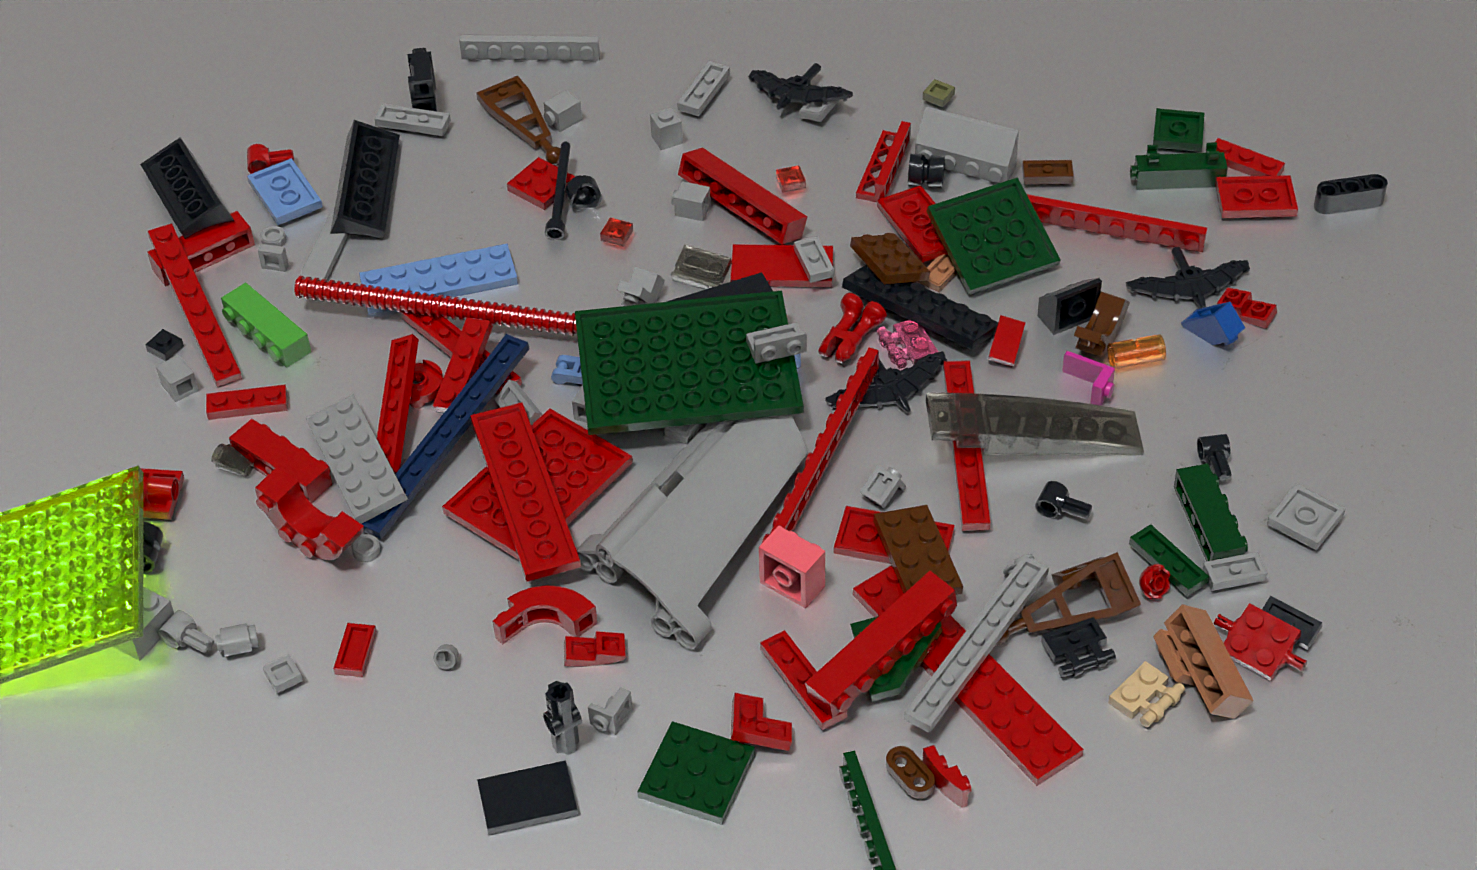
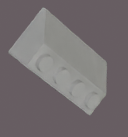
[915,107,1019,183]

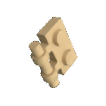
[1108,661,1185,727]

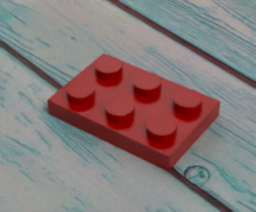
[1215,175,1298,218]

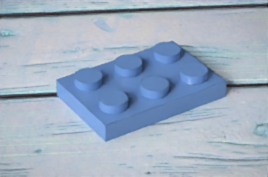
[247,158,323,225]

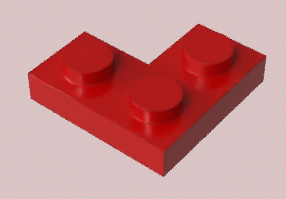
[730,693,792,751]

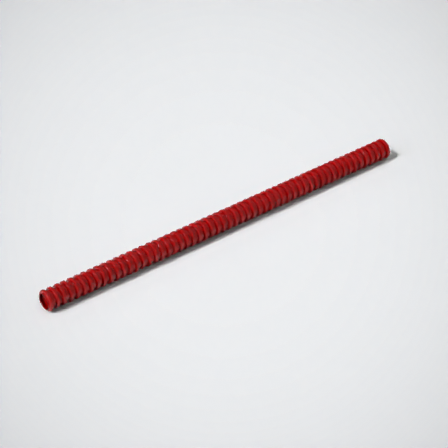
[294,275,577,336]

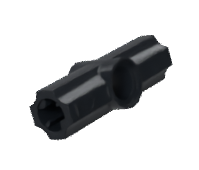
[543,681,582,755]

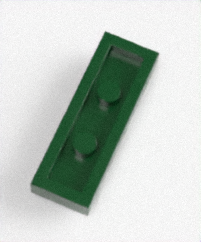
[1129,524,1209,597]

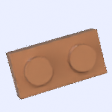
[1153,629,1196,686]

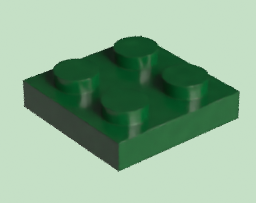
[1153,108,1205,152]

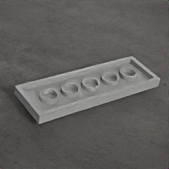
[306,394,408,524]

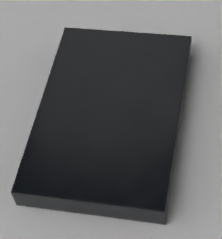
[477,760,578,835]

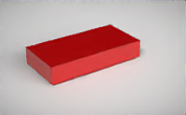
[333,623,377,677]

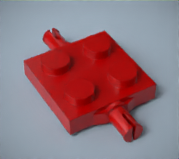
[1214,603,1307,681]

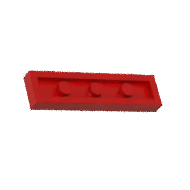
[433,318,493,413]
[760,630,847,730]

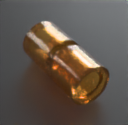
[1107,334,1166,369]

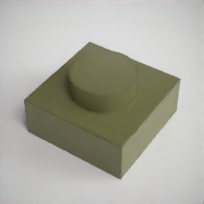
[922,79,955,107]

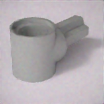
[158,610,214,653]

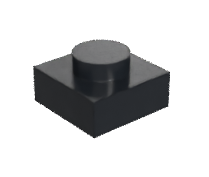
[145,329,184,361]

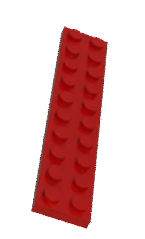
[853,565,1084,786]

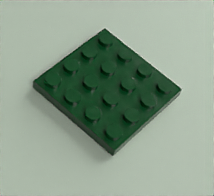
[926,177,1061,295]

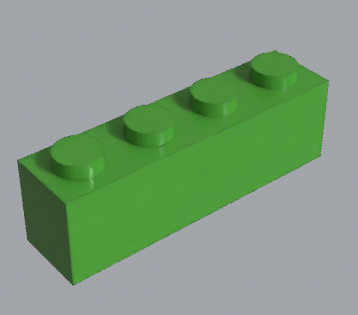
[221,282,311,368]

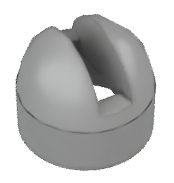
[433,644,459,669]

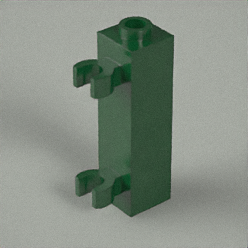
[1130,142,1228,190]

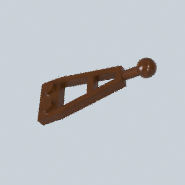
[476,76,560,166]
[996,552,1141,645]

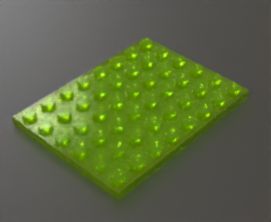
[0,465,143,684]

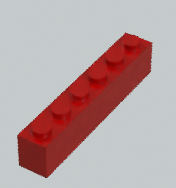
[678,148,807,245]
[805,571,957,718]

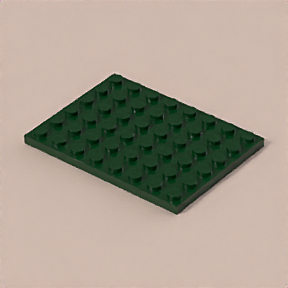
[575,290,804,435]

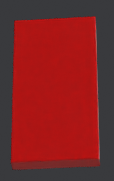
[877,185,948,263]
[730,244,833,287]
[834,506,955,564]

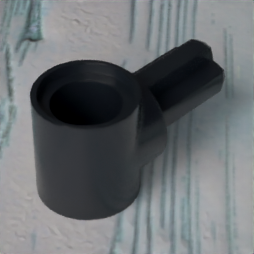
[1197,434,1232,482]
[1035,481,1092,519]

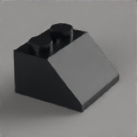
[1037,278,1102,335]

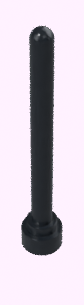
[545,141,570,240]

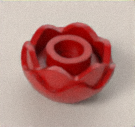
[1139,564,1170,600]

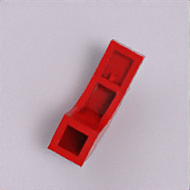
[492,586,597,645]

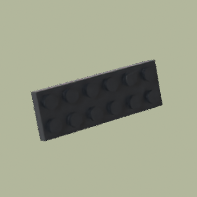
[842,265,998,350]

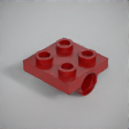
[115,468,184,519]

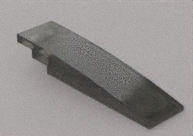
[925,392,1144,455]

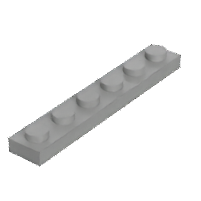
[459,35,600,61]

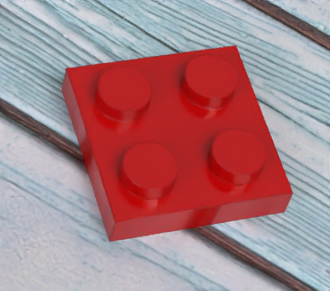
[507,157,575,210]

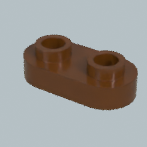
[886,746,935,799]

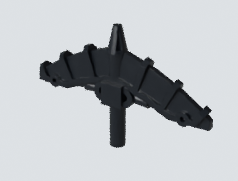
[748,63,853,110]
[1126,247,1250,308]
[825,351,947,413]

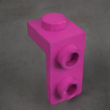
[1062,351,1115,407]

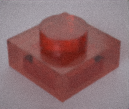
[776,165,806,193]
[600,218,633,247]

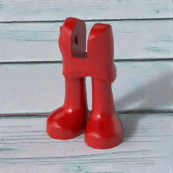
[818,293,887,364]

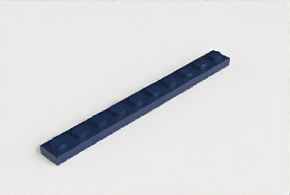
[362,334,530,540]

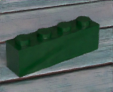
[1174,463,1248,562]

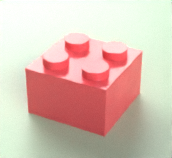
[759,526,825,608]

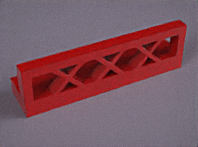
[856,121,911,202]

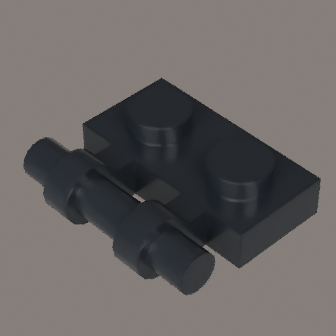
[1041,617,1116,678]

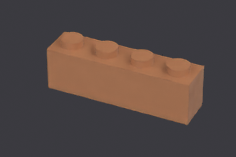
[1164,604,1254,719]

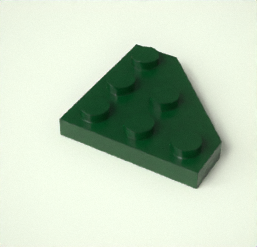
[850,616,942,702]

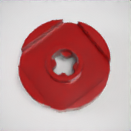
[410,360,443,408]

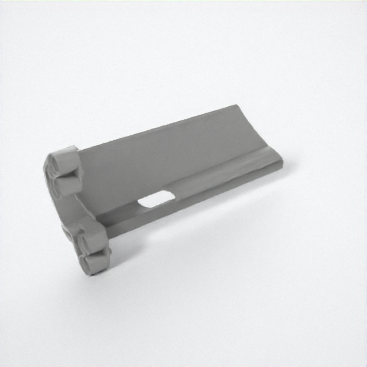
[577,414,808,649]

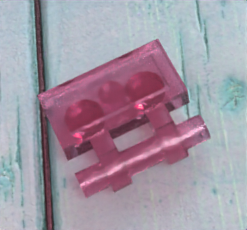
[876,320,938,369]

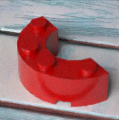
[255,466,364,560]

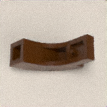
[1074,292,1130,357]

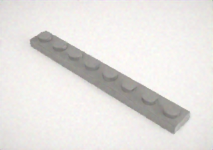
[904,555,1049,733]

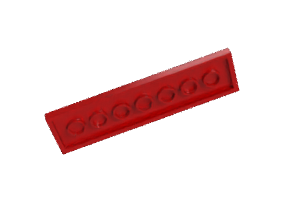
[470,402,581,582]

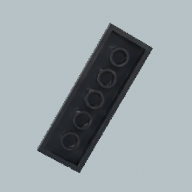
[330,120,400,239]
[140,138,235,239]

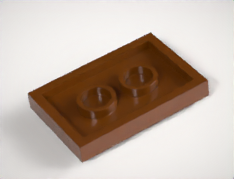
[850,233,930,284]

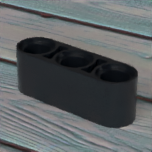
[1313,174,1388,214]

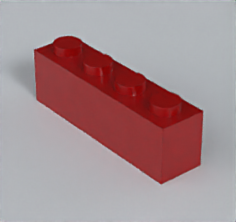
[147,211,255,287]
[229,419,333,503]

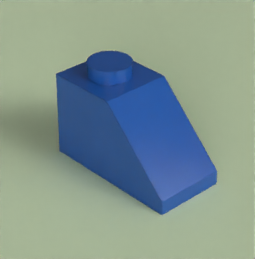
[1181,302,1245,345]

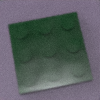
[637,721,755,825]

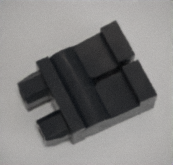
[407,48,437,112]

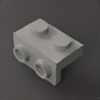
[746,323,807,364]

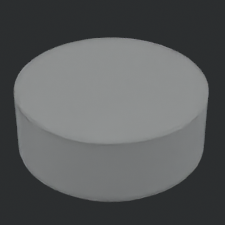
[260,226,286,247]
[351,534,380,562]

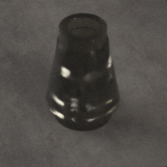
[211,443,254,477]

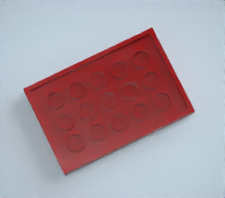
[442,408,633,560]

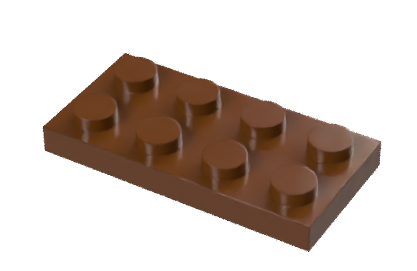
[873,505,963,595]

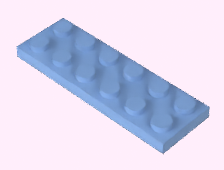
[359,244,518,314]

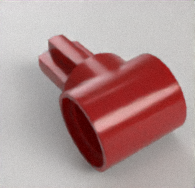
[247,144,294,174]

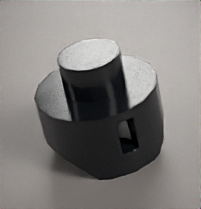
[565,175,602,208]

